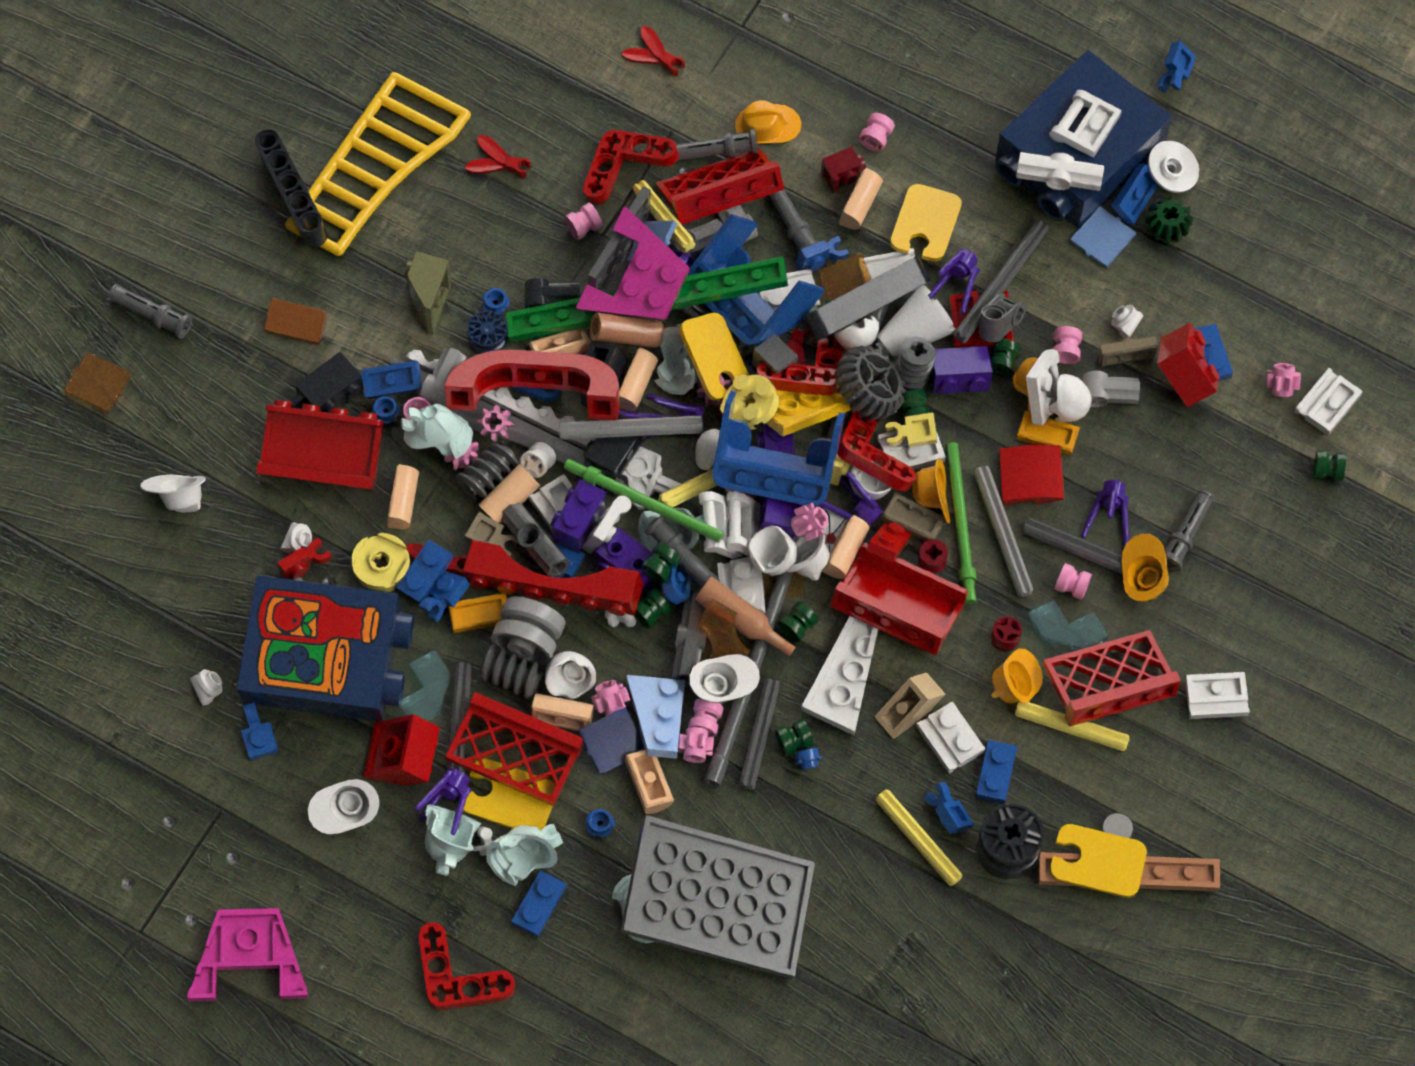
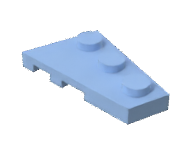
[626,675,685,759]

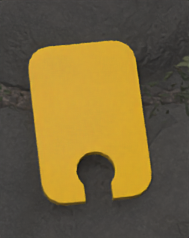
[890,184,962,262]
[679,313,749,401]
[463,758,555,830]
[1050,824,1147,898]

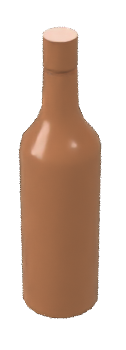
[590,313,667,348]
[694,576,796,657]

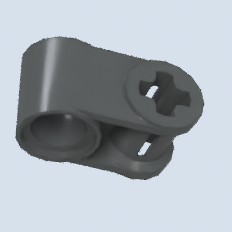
[979,292,1026,342]

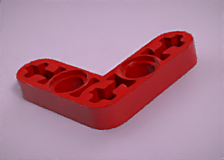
[583,130,679,205]
[756,330,843,395]
[837,411,916,492]
[419,922,515,1010]

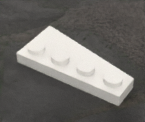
[801,616,878,735]

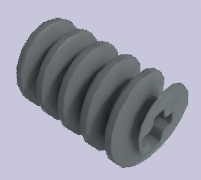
[896,337,936,392]
[456,441,520,501]
[480,644,546,700]

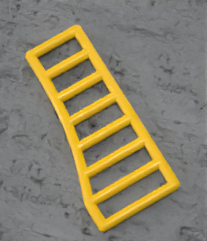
[285,72,471,256]

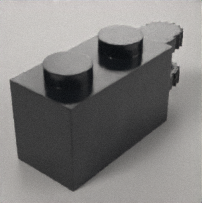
[289,352,363,413]
[575,413,646,489]

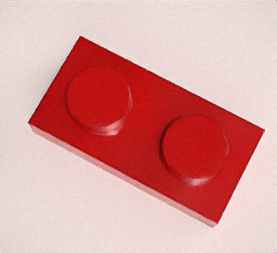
[866,522,912,563]

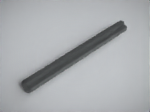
[954,220,1049,343]

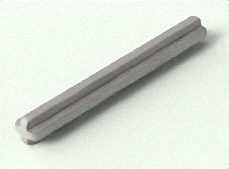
[559,416,703,440]
[974,466,1033,597]

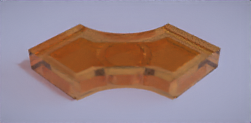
[697,598,751,659]

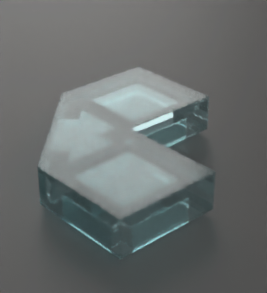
[1028,600,1109,650]
[400,650,450,721]

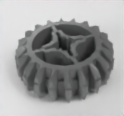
[834,345,906,421]

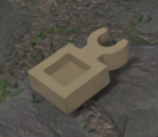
[464,512,519,556]

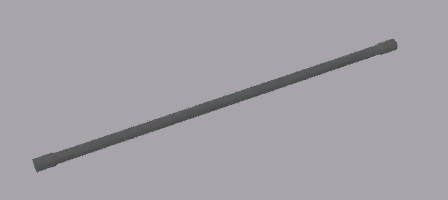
[704,304,889,788]

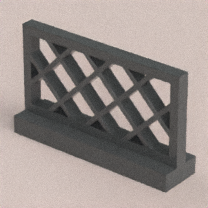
[580,186,657,297]

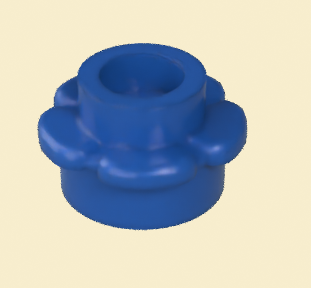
[482,288,510,315]
[372,396,400,424]
[794,748,823,770]
[586,809,615,838]

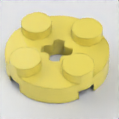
[720,374,779,430]
[352,533,410,592]

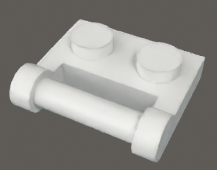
[1049,90,1122,158]
[1026,349,1060,426]
[699,491,743,559]
[726,491,760,557]
[582,496,631,554]

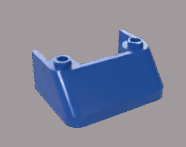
[687,214,825,346]
[712,390,845,506]

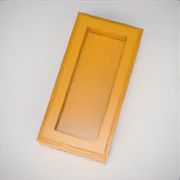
[1016,411,1080,456]
[448,593,507,633]

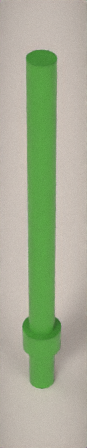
[946,442,977,604]
[564,459,724,543]

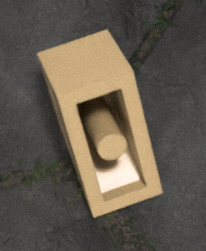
[875,673,946,739]

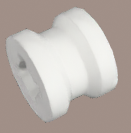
[520,442,556,478]

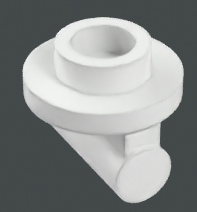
[1111,305,1143,338]
[280,522,312,553]
[605,610,636,627]
[190,669,222,706]
[473,826,495,856]

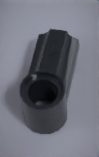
[525,278,580,309]

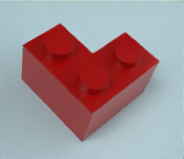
[1157,322,1220,407]

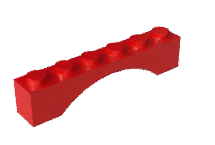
[463,540,644,616]

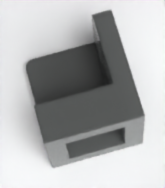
[752,334,798,374]

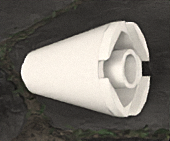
[875,285,956,359]

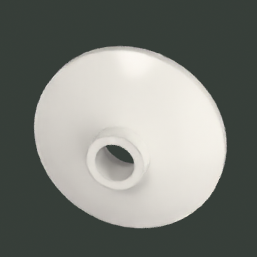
[1148,141,1199,193]

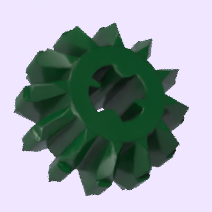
[1145,195,1193,245]

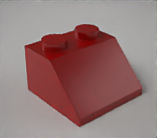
[363,714,440,786]

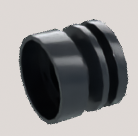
[976,804,1044,880]

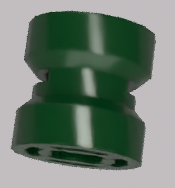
[990,339,1021,378]
[900,390,931,425]
[1313,450,1347,481]
[641,542,681,584]
[634,588,671,629]
[778,601,819,643]
[775,718,813,756]

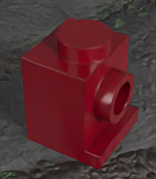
[821,146,866,194]

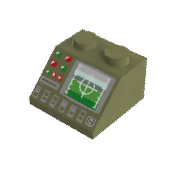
[404,251,451,335]

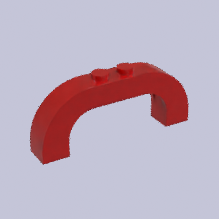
[444,350,620,421]

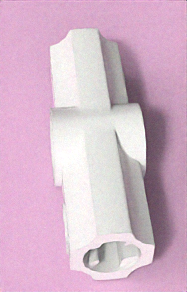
[1016,152,1104,191]

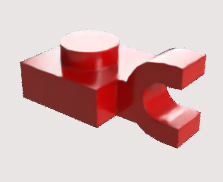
[278,537,332,580]

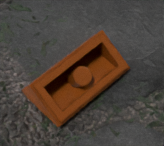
[264,298,327,345]

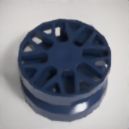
[467,310,507,354]

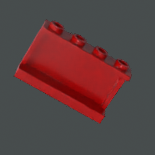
[256,400,384,490]
[830,543,968,656]

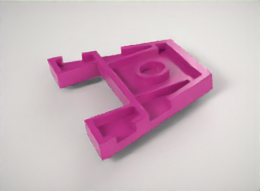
[576,207,690,320]
[187,908,308,1002]

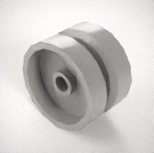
[491,596,566,664]

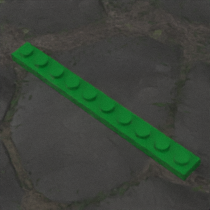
[506,256,789,342]

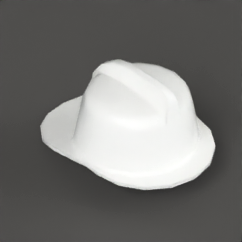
[141,475,206,513]
[787,527,830,581]
[689,654,760,704]
[308,779,380,835]

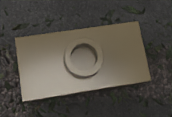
[1097,336,1158,367]
[881,493,946,541]

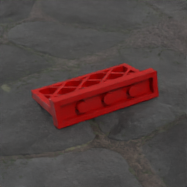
[656,148,784,225]
[1042,630,1181,727]
[445,692,584,806]

